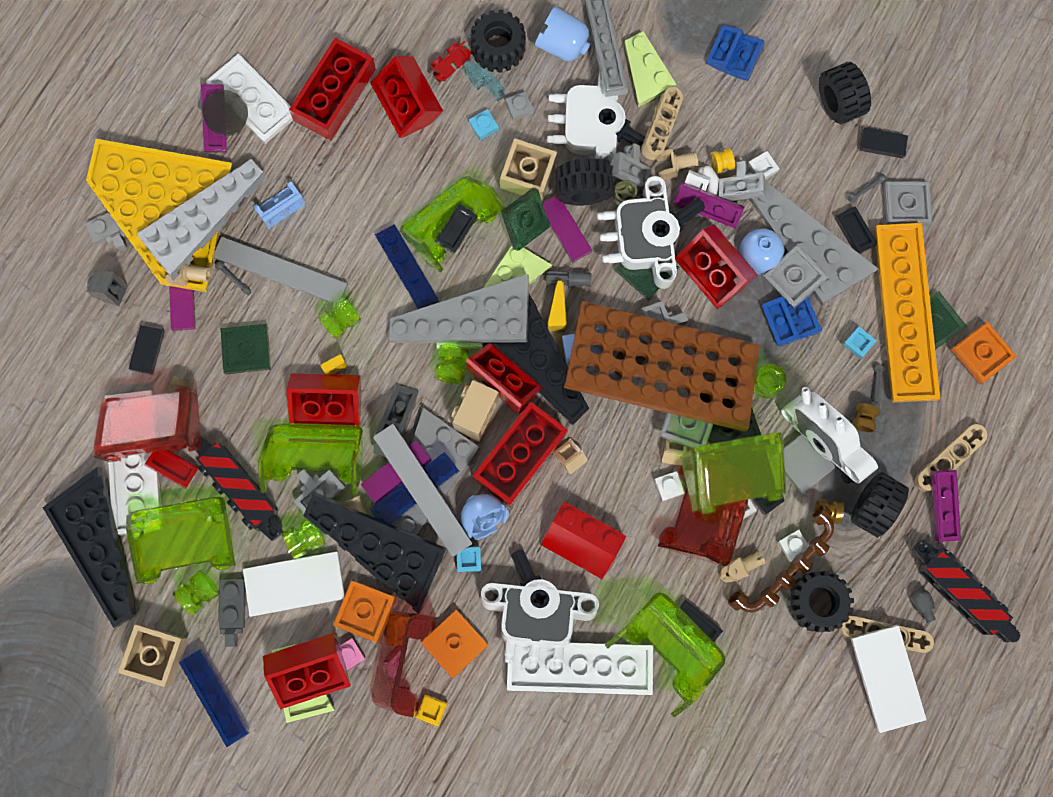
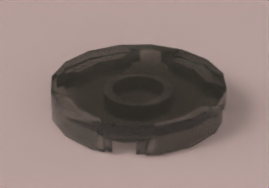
[202,90,248,136]

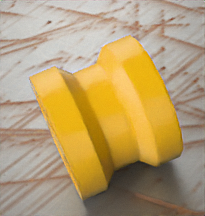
[711,148,735,174]

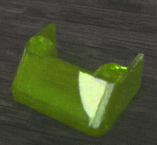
[400,176,511,272]
[258,423,363,495]
[605,593,725,717]

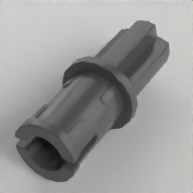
[546,270,592,288]

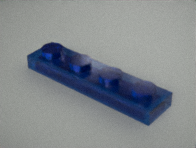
[375,224,439,309]
[369,452,460,524]
[179,649,250,747]

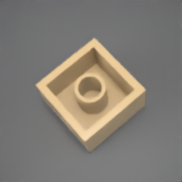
[500,138,557,202]
[451,380,499,442]
[118,625,189,687]

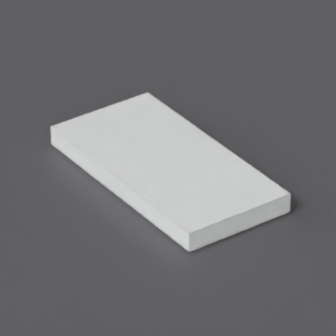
[205,53,293,144]
[243,552,345,617]
[850,625,926,733]

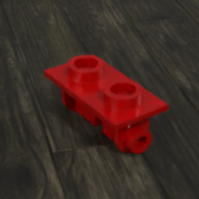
[428,41,472,83]

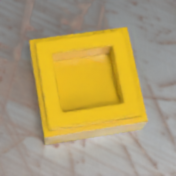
[320,354,347,374]
[416,694,448,727]

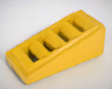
[547,281,566,332]

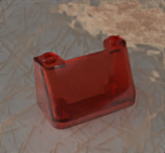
[93,388,202,463]
[658,457,752,566]
[372,611,437,717]

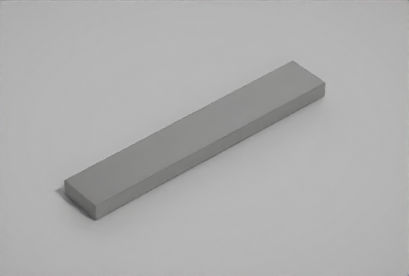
[584,0,628,97]
[214,237,348,306]
[373,423,472,557]

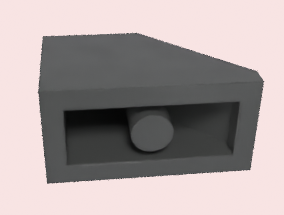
[86,270,128,306]

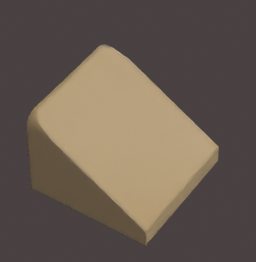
[662,438,688,466]
[553,439,588,474]

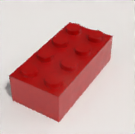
[289,38,376,141]
[473,402,568,508]

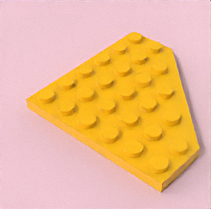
[86,139,233,292]

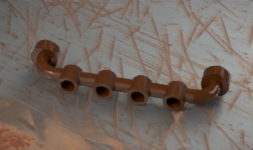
[728,505,834,613]

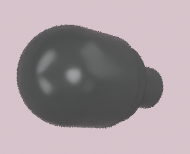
[912,589,936,623]

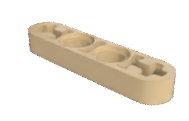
[641,87,683,160]
[914,424,988,492]
[839,616,934,653]

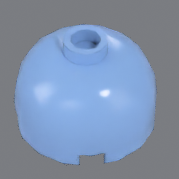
[738,228,785,275]
[460,494,509,540]

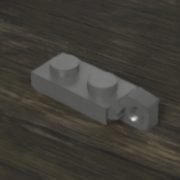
[219,579,246,647]

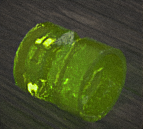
[317,297,361,340]
[434,344,469,384]
[753,364,787,399]
[281,519,326,560]
[173,570,220,616]

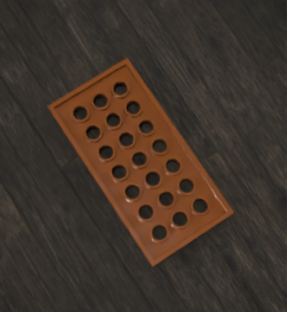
[564,301,760,432]

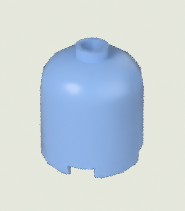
[535,6,590,62]

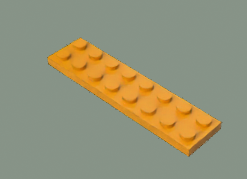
[874,223,940,403]

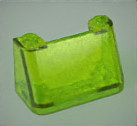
[680,432,786,514]
[126,497,236,584]

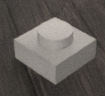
[505,92,534,121]

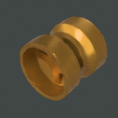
[852,403,880,433]
[815,499,844,524]

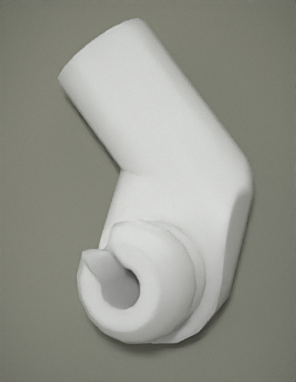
[698,166,719,195]

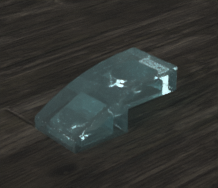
[464,61,504,102]

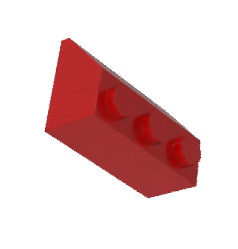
[370,56,443,138]
[675,224,758,309]
[466,343,543,414]
[286,373,362,429]
[541,501,627,580]
[263,633,351,710]

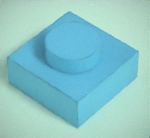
[469,109,499,141]
[842,326,877,359]
[457,547,482,573]

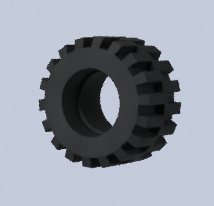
[470,10,526,73]
[818,61,871,125]
[555,158,614,206]
[851,472,909,538]
[787,571,854,632]

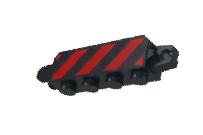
[191,435,284,541]
[911,539,1021,643]

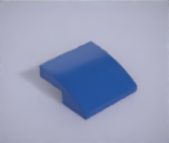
[706,25,765,81]
[762,296,822,347]

